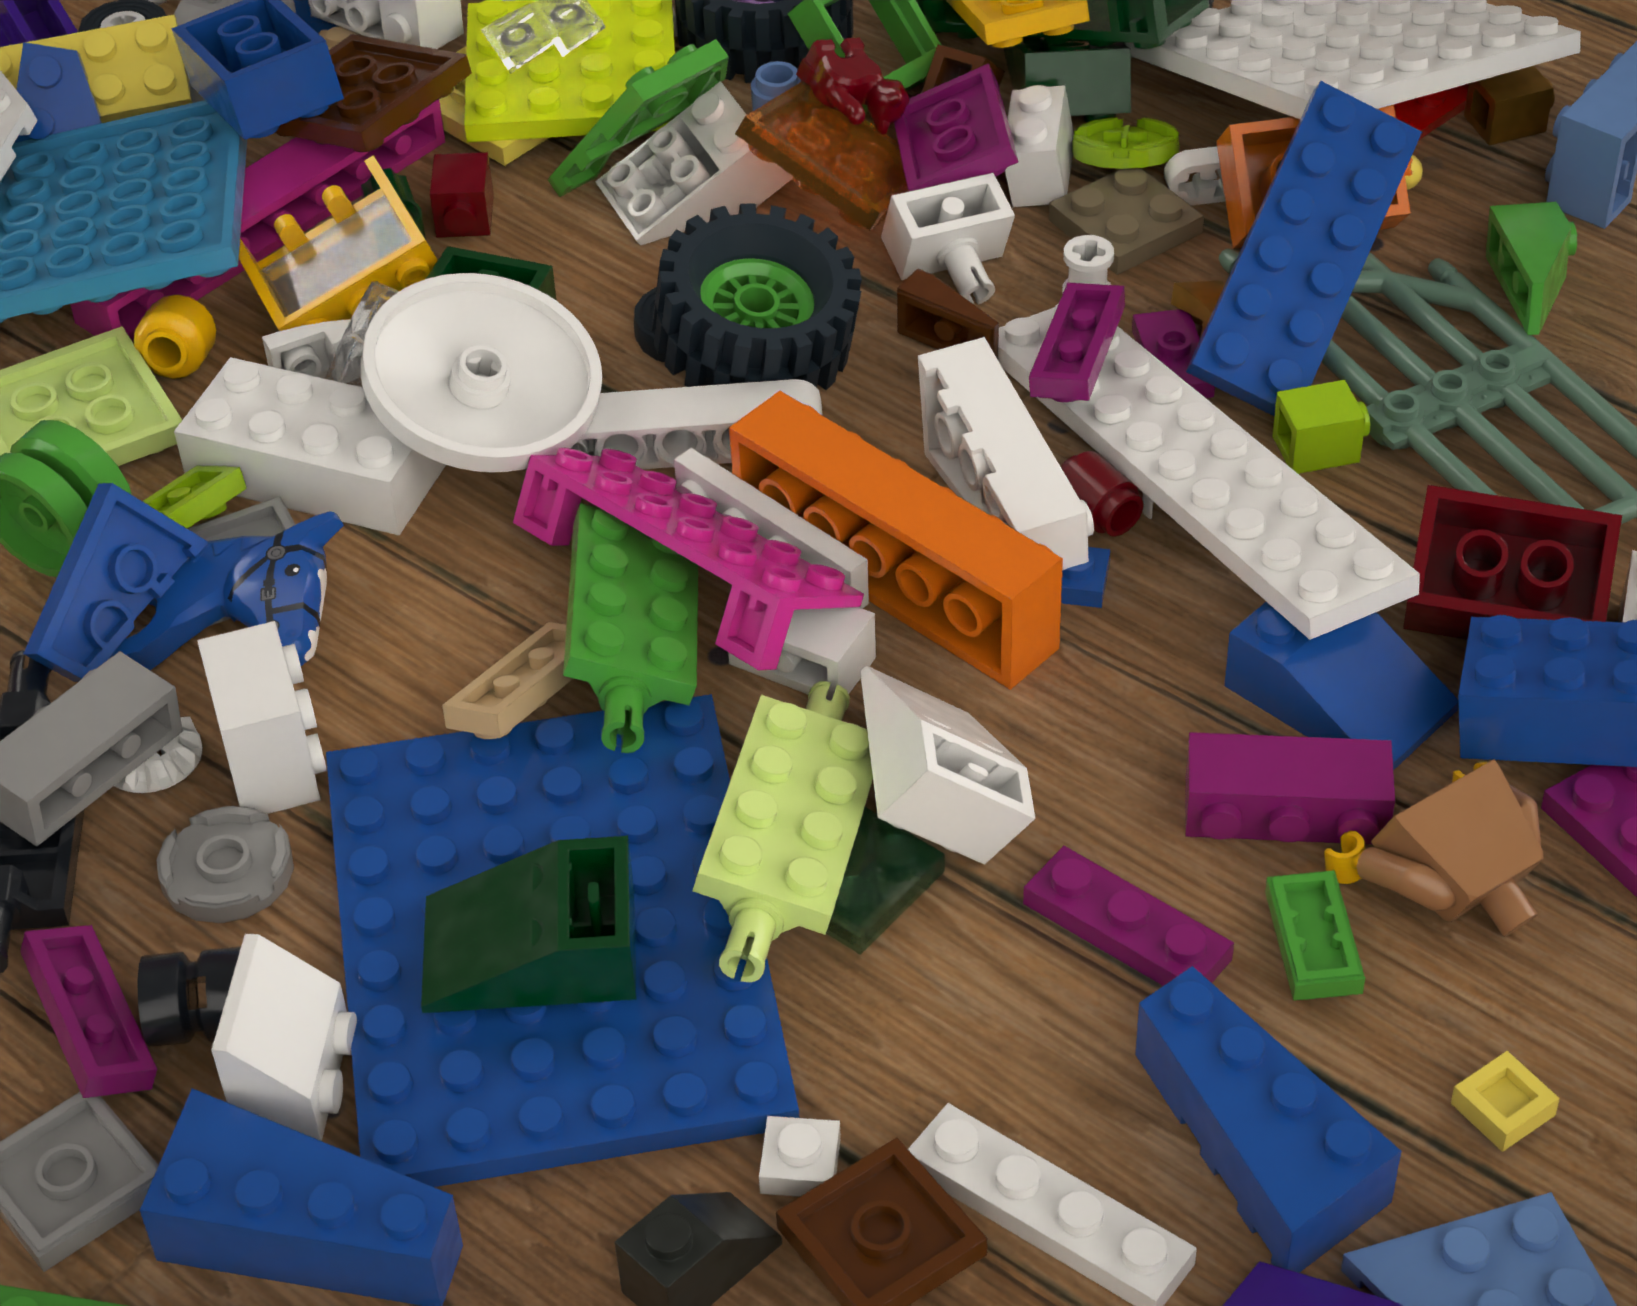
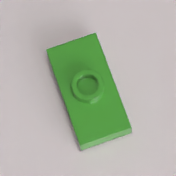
[1265,870,1365,1001]

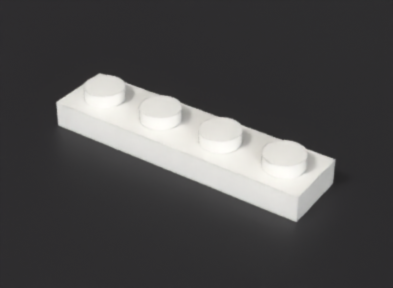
[674,448,869,609]
[908,1103,1197,1306]

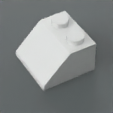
[212,934,357,1141]

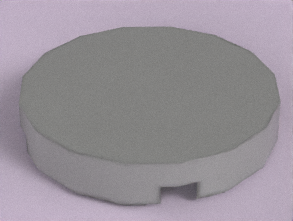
[156,806,294,923]

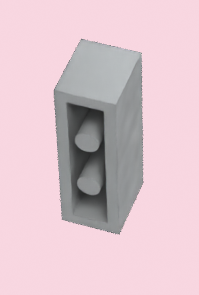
[0,651,183,846]

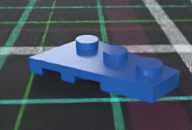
[23,483,208,682]

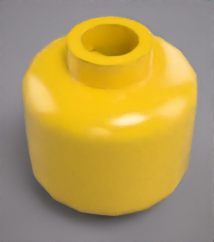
[134,294,216,379]

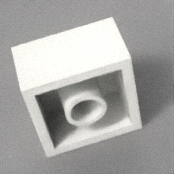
[197,621,327,814]

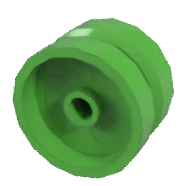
[0,420,132,577]

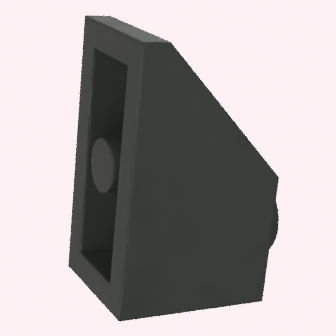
[615,1192,782,1306]

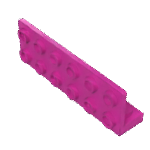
[513,448,864,670]

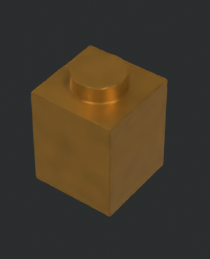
[1464,66,1555,146]

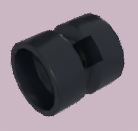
[137,946,241,1047]

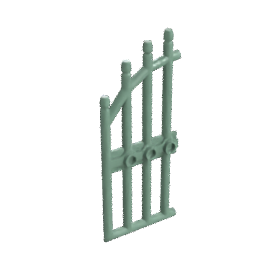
[1219,248,1637,524]

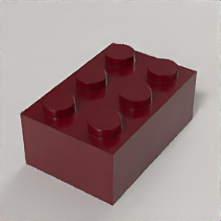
[1403,485,1622,640]

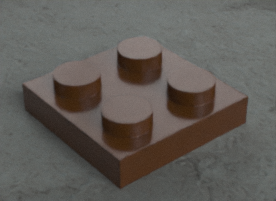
[776,1137,987,1306]

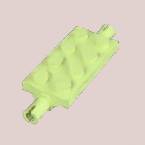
[692,681,873,983]

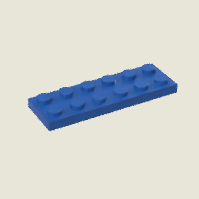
[1186,81,1422,416]

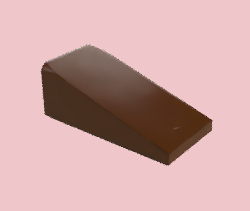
[897,269,999,359]

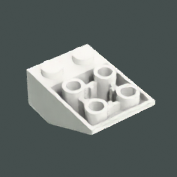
[308,0,464,49]
[595,81,795,246]
[860,665,1036,865]

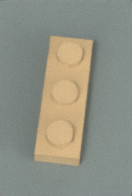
[442,622,574,739]

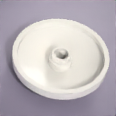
[361,273,602,472]

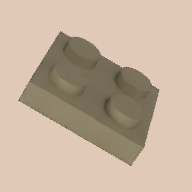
[1049,168,1204,275]

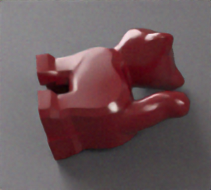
[796,37,909,135]

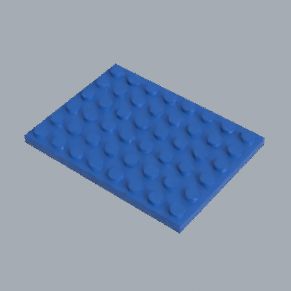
[326,694,799,1187]

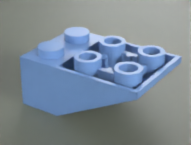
[1545,41,1637,229]

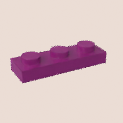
[1029,283,1125,402]
[1023,846,1234,986]
[20,925,157,1098]

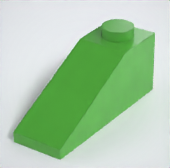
[1485,202,1577,335]

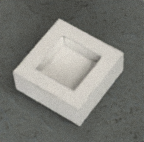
[759,1116,841,1196]

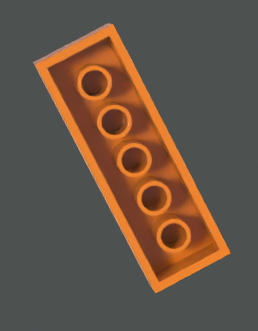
[729,391,1063,690]

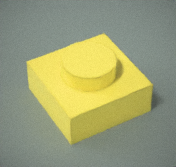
[1451,1051,1560,1152]

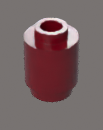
[1061,451,1144,537]

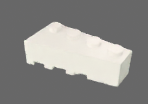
[918,337,1094,570]

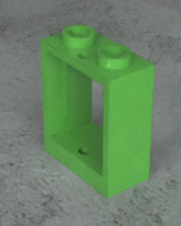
[787,0,941,115]

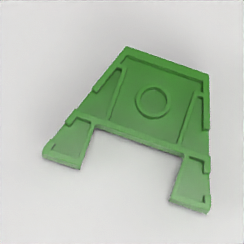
[548,39,729,197]

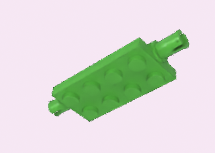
[563,503,698,753]

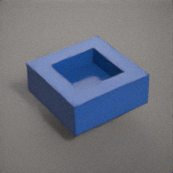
[1061,547,1110,608]

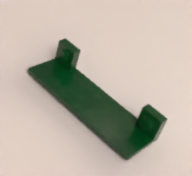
[916,0,1209,49]

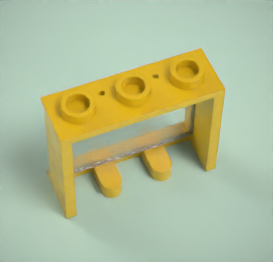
[239,155,438,331]

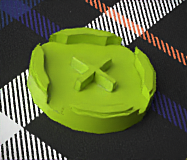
[1072,117,1179,169]

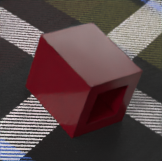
[430,152,494,238]

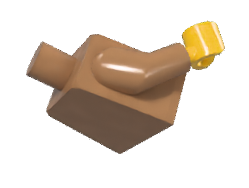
[1324,759,1544,937]

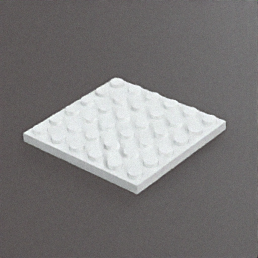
[1125,0,1581,120]

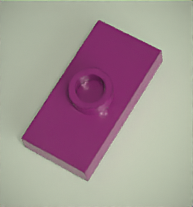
[1132,309,1215,398]

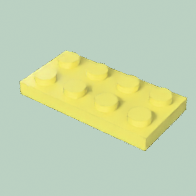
[0,14,193,123]

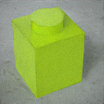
[1272,380,1370,474]

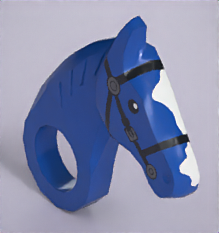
[106,511,344,670]

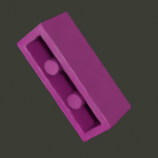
[1185,732,1395,845]

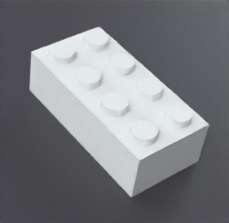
[174,357,446,536]

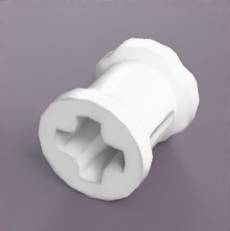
[1062,235,1114,295]

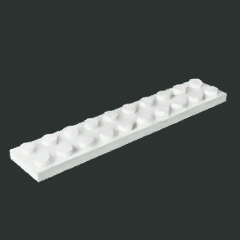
[998,303,1420,640]

